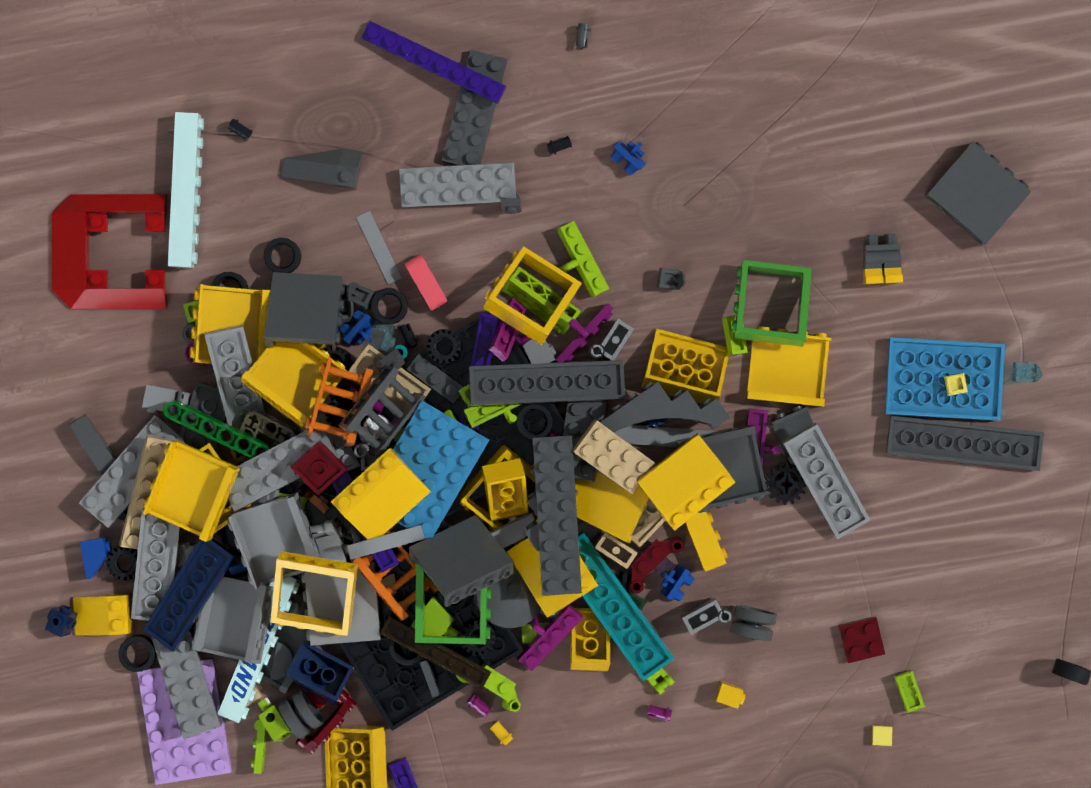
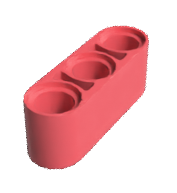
[404,254,448,311]

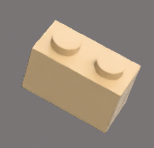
[595,531,637,569]

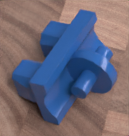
[611,141,647,175]
[340,310,375,346]
[660,564,694,601]

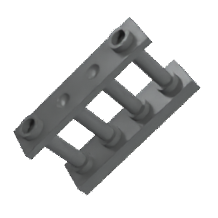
[338,365,425,457]

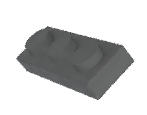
[407,354,463,404]

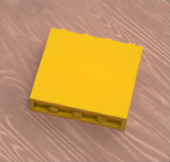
[190,284,270,364]
[746,326,832,407]
[241,341,347,428]
[143,440,240,542]
[575,469,649,543]

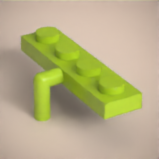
[557,221,610,298]
[463,404,522,428]

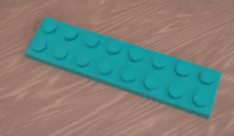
[578,533,675,681]

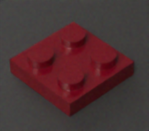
[291,440,347,495]
[838,616,885,663]

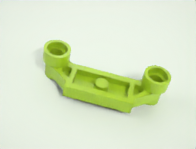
[456,664,521,712]

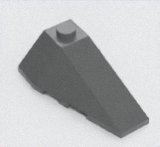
[281,149,363,190]

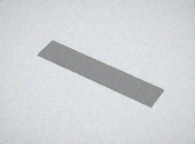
[356,211,402,284]
[347,525,425,560]

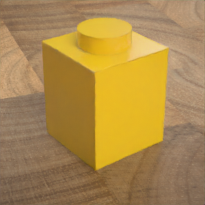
[715,681,746,709]

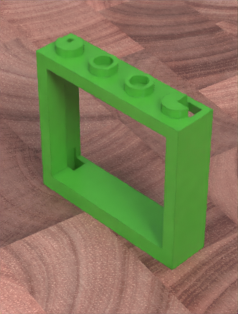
[731,260,812,347]
[415,563,491,644]

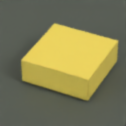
[944,373,968,396]
[872,725,893,746]

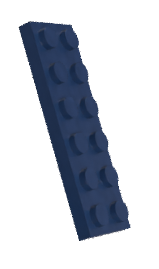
[143,539,236,652]

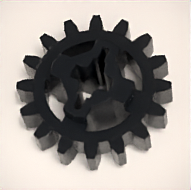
[765,463,807,505]

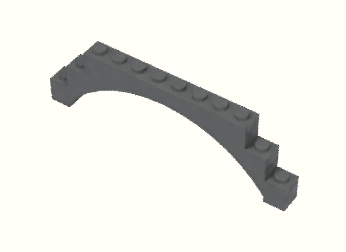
[524,382,730,551]

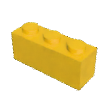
[685,511,728,572]

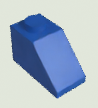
[80,537,112,580]

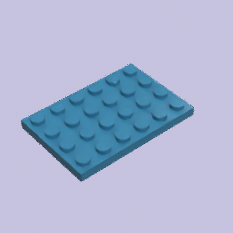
[885,337,1005,421]
[393,401,489,539]

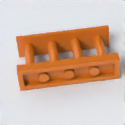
[304,357,374,448]
[350,530,438,621]

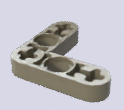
[231,409,298,461]

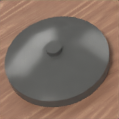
[472,551,541,628]

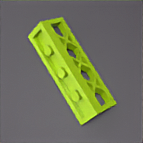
[502,267,581,335]

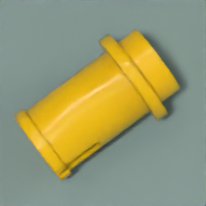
[490,721,513,746]

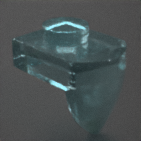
[371,324,396,352]
[1012,362,1043,382]

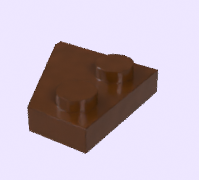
[298,484,332,513]

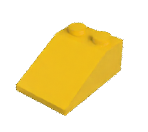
[482,458,529,521]
[73,593,133,635]
[570,608,610,671]

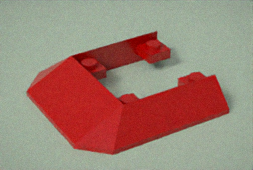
[52,194,167,309]

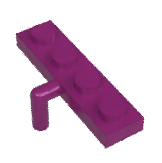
[489,298,532,362]
[556,303,613,363]
[747,409,780,468]
[517,605,583,671]

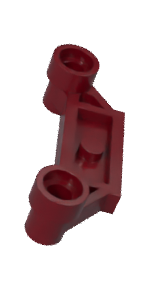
[629,537,684,594]
[295,689,357,754]

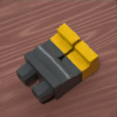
[863,234,903,284]

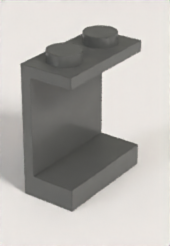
[771,404,813,464]

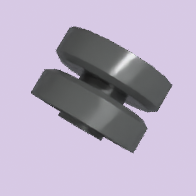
[730,605,777,641]
[278,689,324,739]

